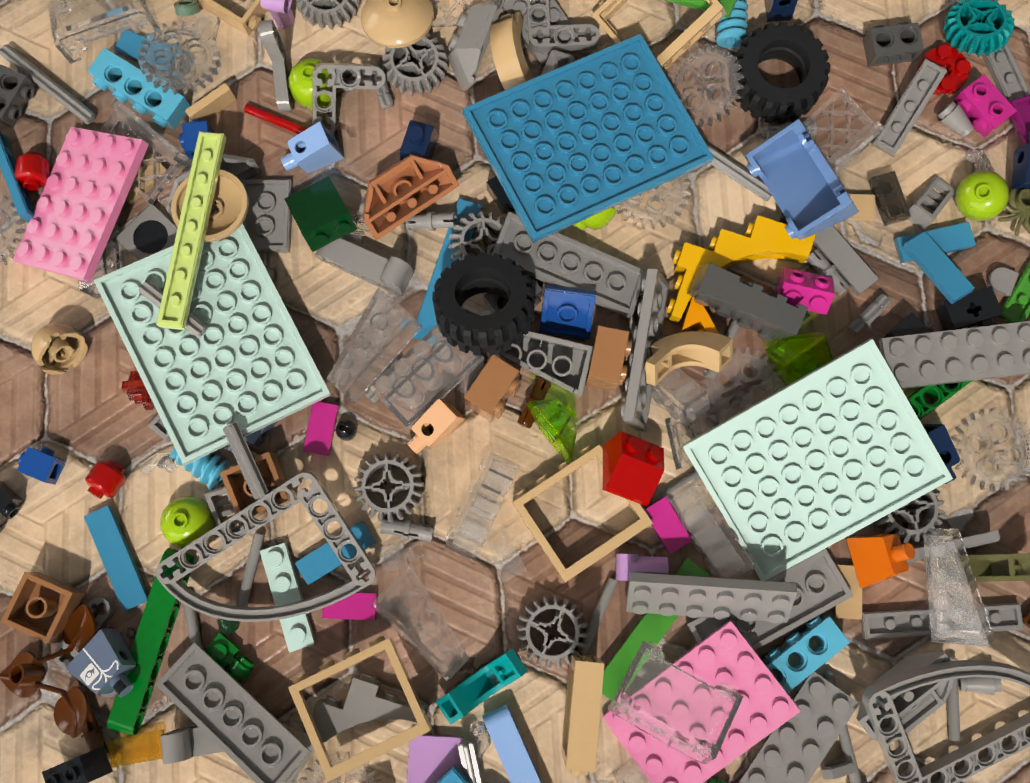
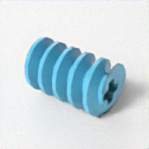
[716,0,748,48]
[170,448,229,490]

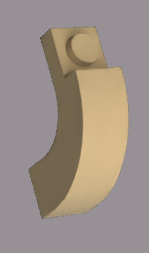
[490,12,534,90]
[644,331,733,386]

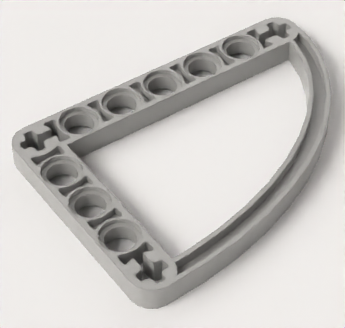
[156,471,376,622]
[862,660,1030,783]

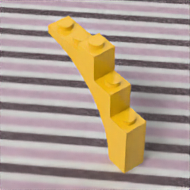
[666,215,816,324]

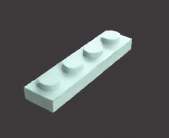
[260,542,316,653]

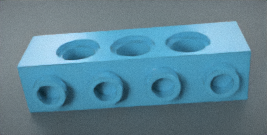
[87,48,190,130]
[764,615,850,693]

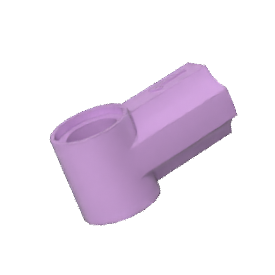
[260,0,295,29]
[615,554,669,581]

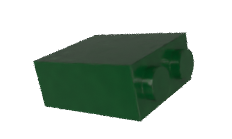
[284,176,357,252]

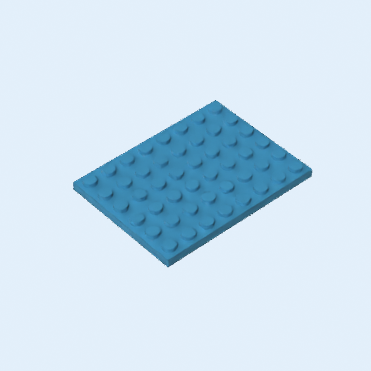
[462,34,714,243]

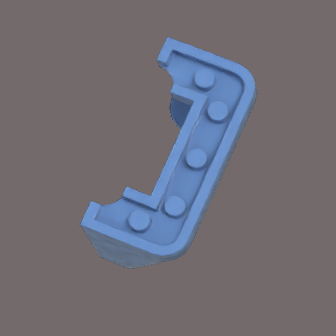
[746,119,859,241]

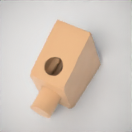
[407,398,466,454]

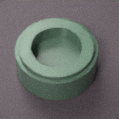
[174,0,200,16]

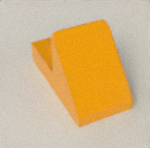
[679,297,719,334]

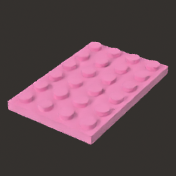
[13,127,149,283]
[602,620,800,783]

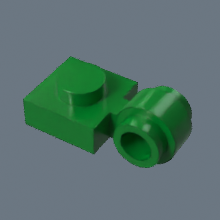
[205,632,254,682]

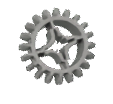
[296,0,360,30]
[382,33,448,97]
[448,211,502,261]
[353,452,424,522]
[875,490,946,543]
[516,595,588,669]

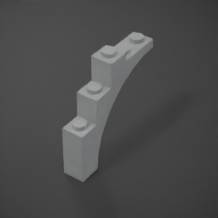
[283,673,429,783]

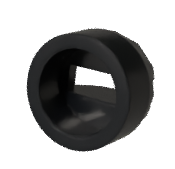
[335,420,357,441]

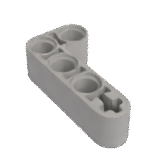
[315,238,413,296]
[160,713,274,764]

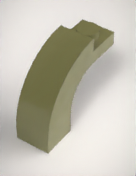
[941,553,1030,583]

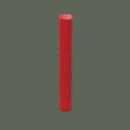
[244,103,308,134]

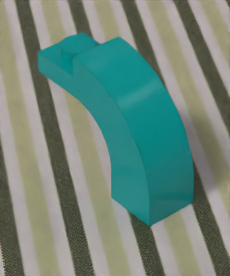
[435,648,528,724]

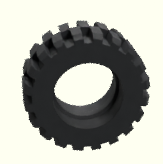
[730,22,830,124]
[432,252,535,356]

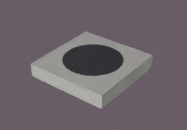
[116,203,178,260]

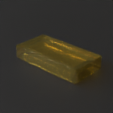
[108,730,164,768]

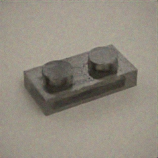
[868,171,911,226]

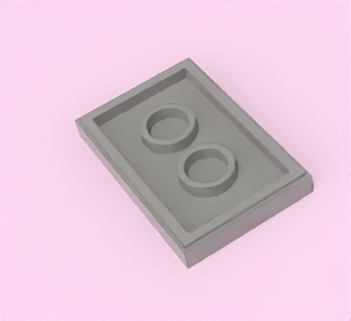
[242,179,293,253]

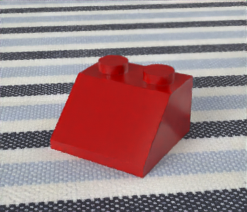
[603,431,664,506]

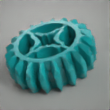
[943,0,1014,58]

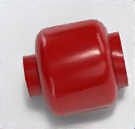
[15,151,51,191]
[85,459,126,499]

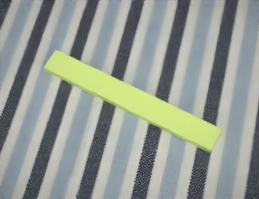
[156,131,226,330]

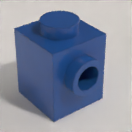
[179,119,214,161]
[16,445,66,485]

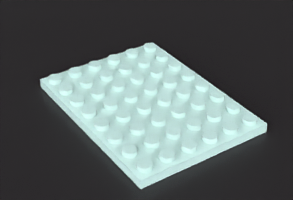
[94,223,330,466]
[682,339,953,581]

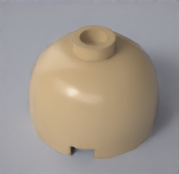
[31,323,88,375]

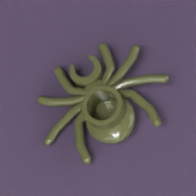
[998,189,1030,236]

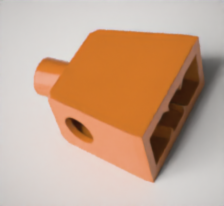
[846,534,915,588]

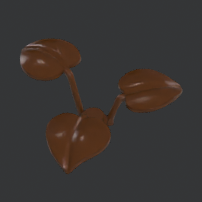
[0,604,97,738]

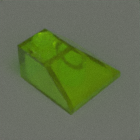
[765,332,833,386]
[526,399,578,464]

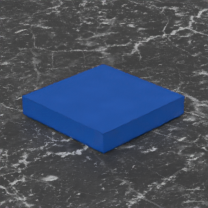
[539,284,596,340]

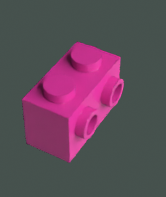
[953,74,1017,138]
[776,267,835,315]

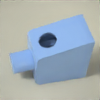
[280,122,344,173]

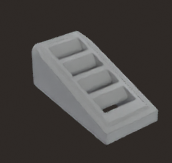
[905,176,956,230]
[204,485,245,535]

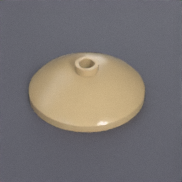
[361,0,434,48]
[171,170,249,242]

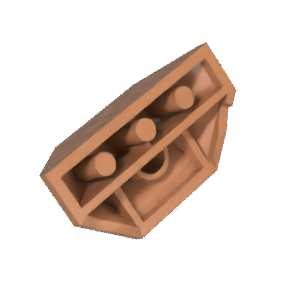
[363,154,459,240]

